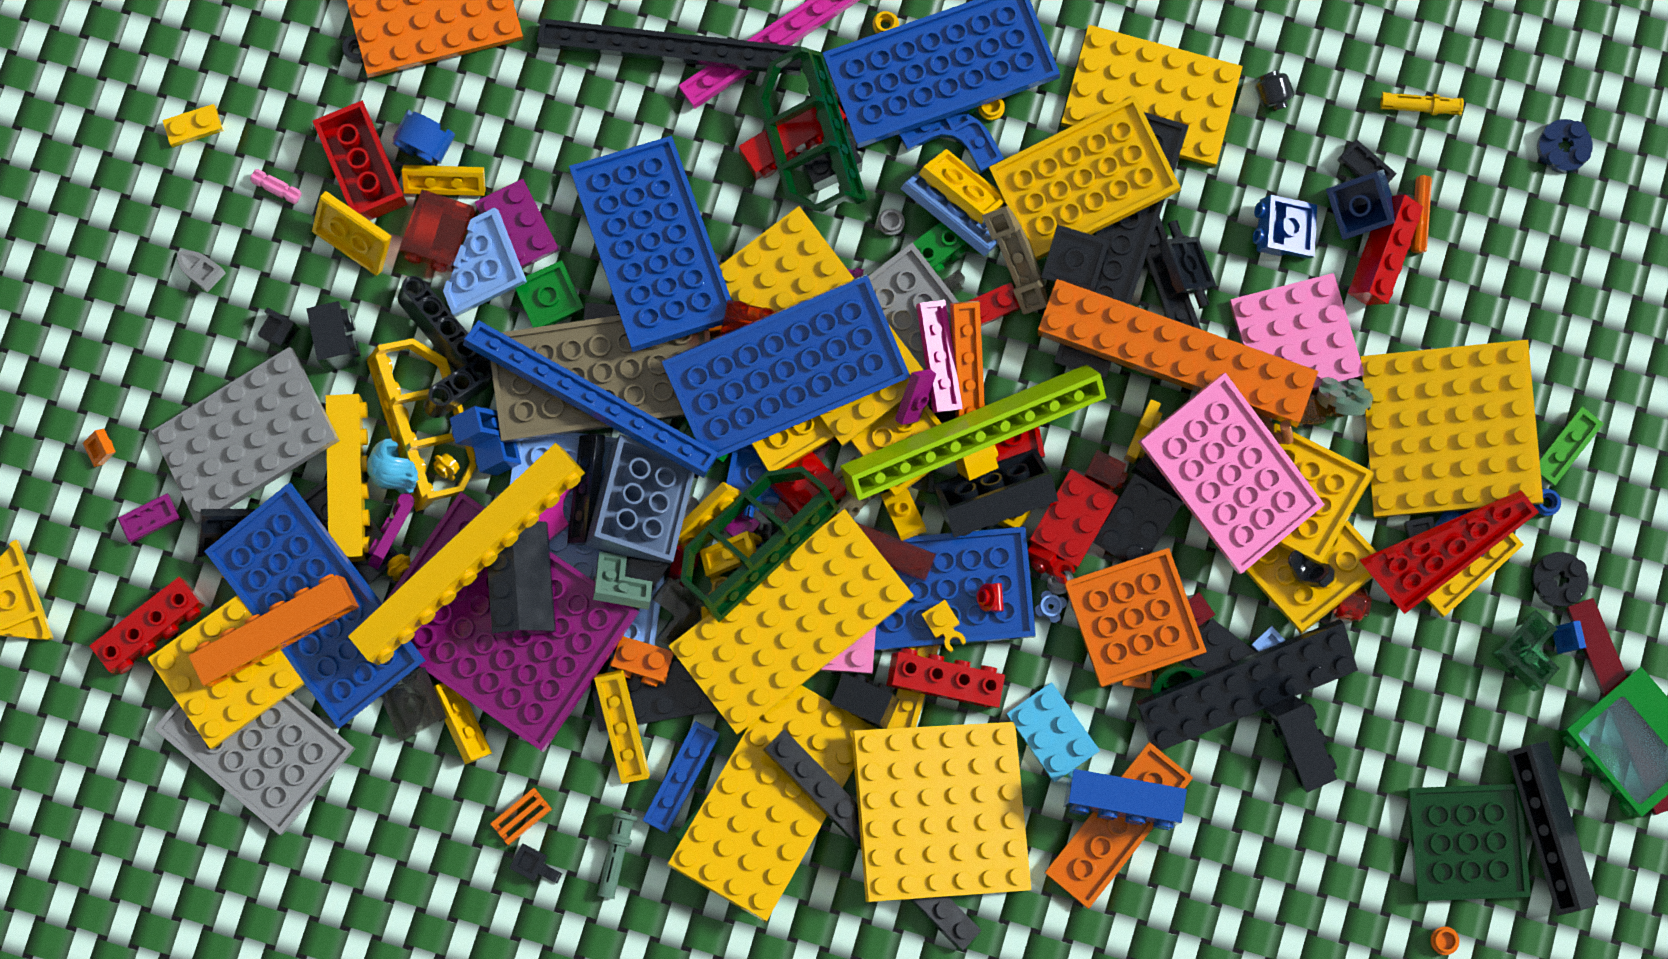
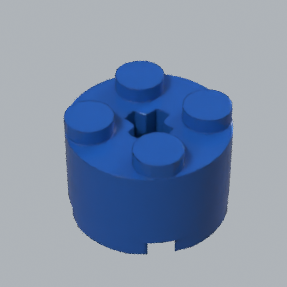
[392,109,455,166]

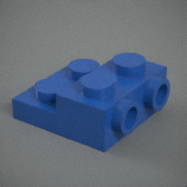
[1253,195,1317,259]

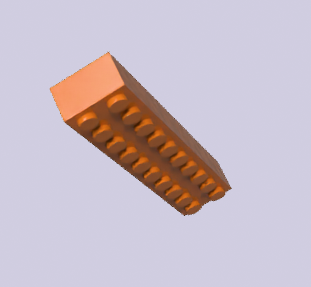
[1038,279,1319,427]

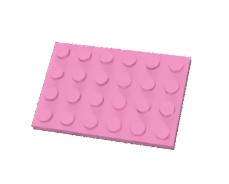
[1138,373,1325,574]

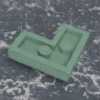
[593,551,652,609]

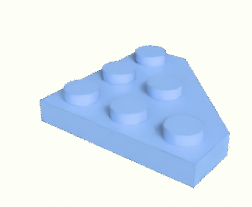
[443,208,527,317]

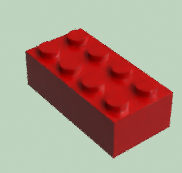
[313,100,408,221]

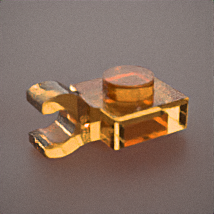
[1299,395,1344,424]

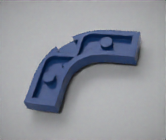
[898,113,1004,174]

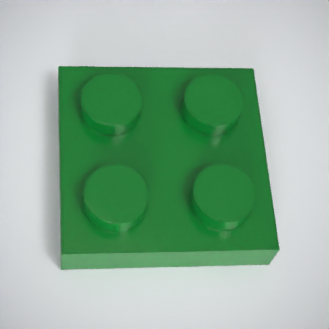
[515,260,585,328]

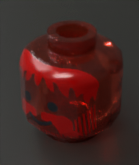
[1333,587,1372,622]

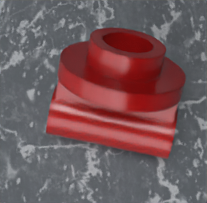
[977,583,1004,612]

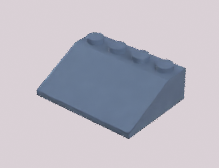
[585,435,695,563]

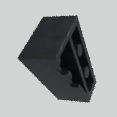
[1262,695,1337,793]

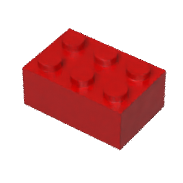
[1027,469,1119,571]

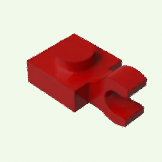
[1028,543,1075,584]

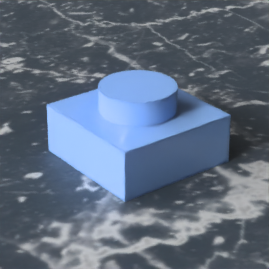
[1250,626,1286,652]

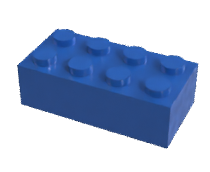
[1063,769,1187,830]

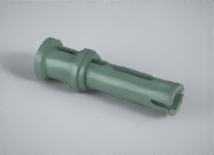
[597,811,637,899]

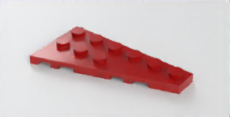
[1360,490,1539,614]

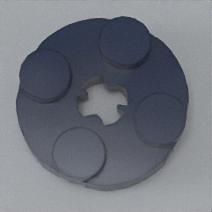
[1537,119,1593,173]

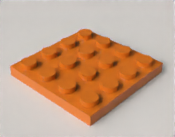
[1064,548,1207,688]

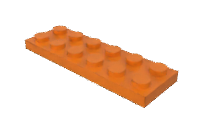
[1044,742,1193,909]

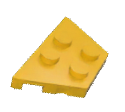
[0,539,54,640]

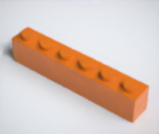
[188,574,359,687]

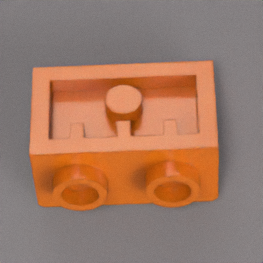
[610,636,674,687]

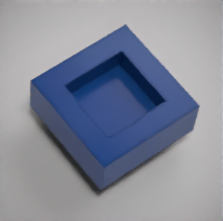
[1551,621,1587,654]

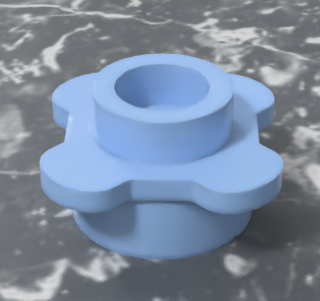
[1035,591,1067,623]

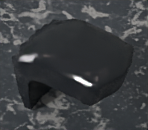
[1288,550,1335,588]

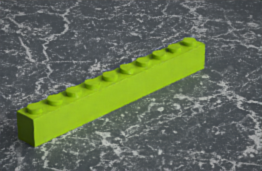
[840,365,1106,501]

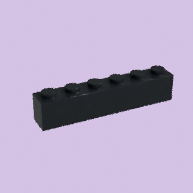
[1507,741,1599,916]

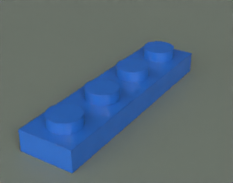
[642,721,720,834]

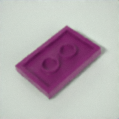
[475,179,559,269]

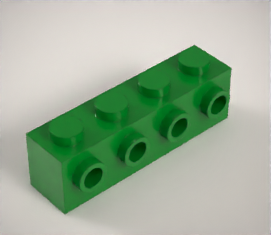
[868,222,968,276]

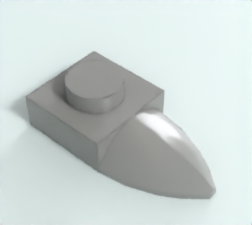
[177,250,226,292]

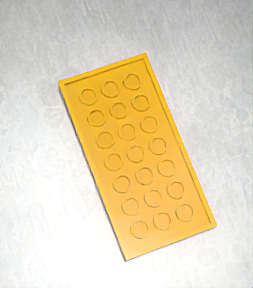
[719,206,923,446]
[669,509,914,735]
[667,685,877,923]

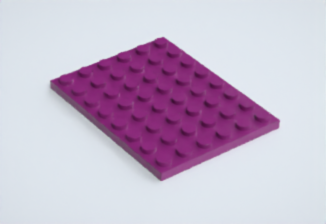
[384,492,639,752]

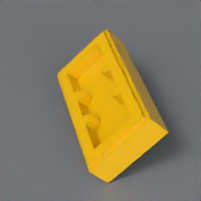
[880,489,926,541]

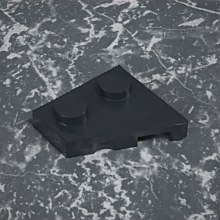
[196,509,255,557]

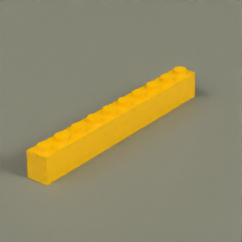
[348,443,585,665]

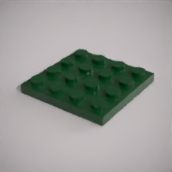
[1407,784,1531,902]

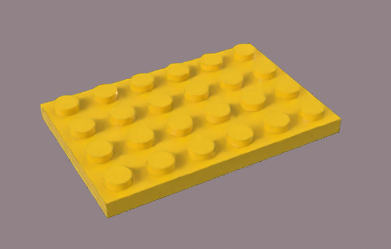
[1061,25,1243,167]
[989,96,1181,260]

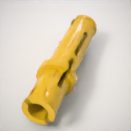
[1380,92,1464,116]

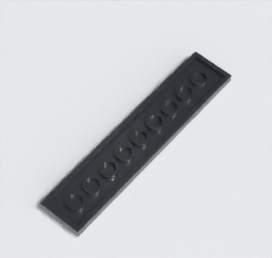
[1054,112,1189,380]

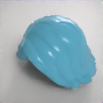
[367,438,419,494]

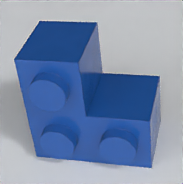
[450,406,522,476]

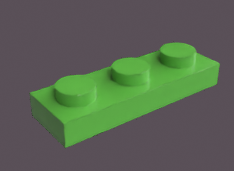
[1539,407,1604,487]

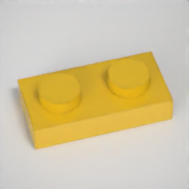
[163,104,224,148]

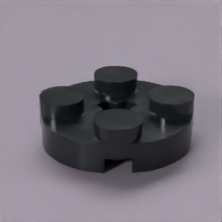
[1531,552,1589,608]

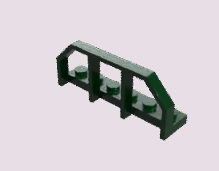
[757,46,867,212]
[680,466,840,622]

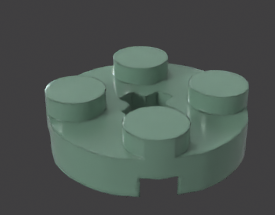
[1317,377,1373,416]

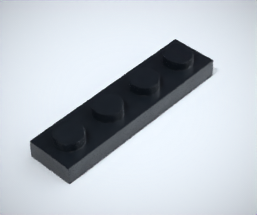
[567,434,605,546]

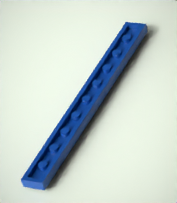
[463,320,718,478]

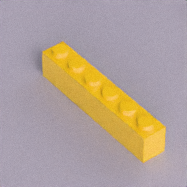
[326,394,371,562]

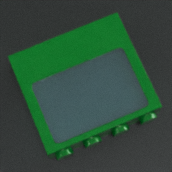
[1559,667,1668,819]

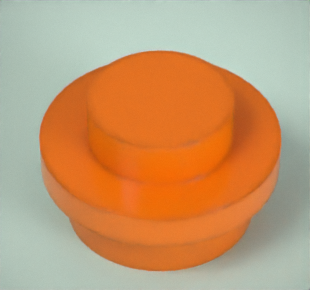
[1430,927,1459,955]

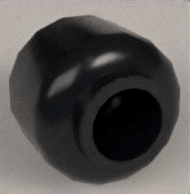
[1255,69,1294,111]

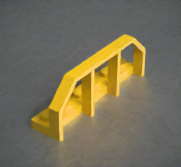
[366,338,477,511]

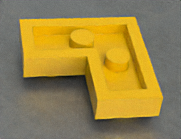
[1124,399,1163,464]

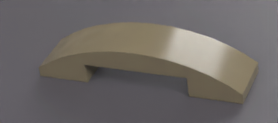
[982,205,1048,315]

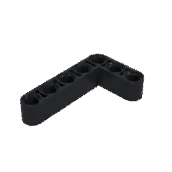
[397,276,493,418]

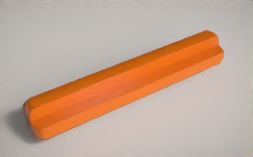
[1411,175,1432,254]

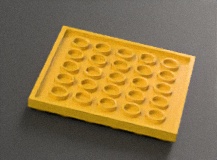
[1361,340,1544,518]
[851,722,1031,902]

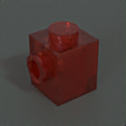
[1084,450,1128,493]

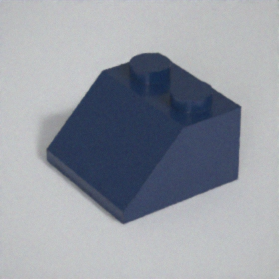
[1326,169,1395,240]

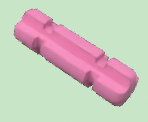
[250,169,302,204]

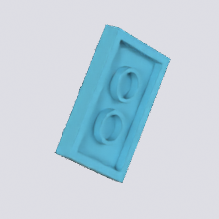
[1006,682,1100,783]

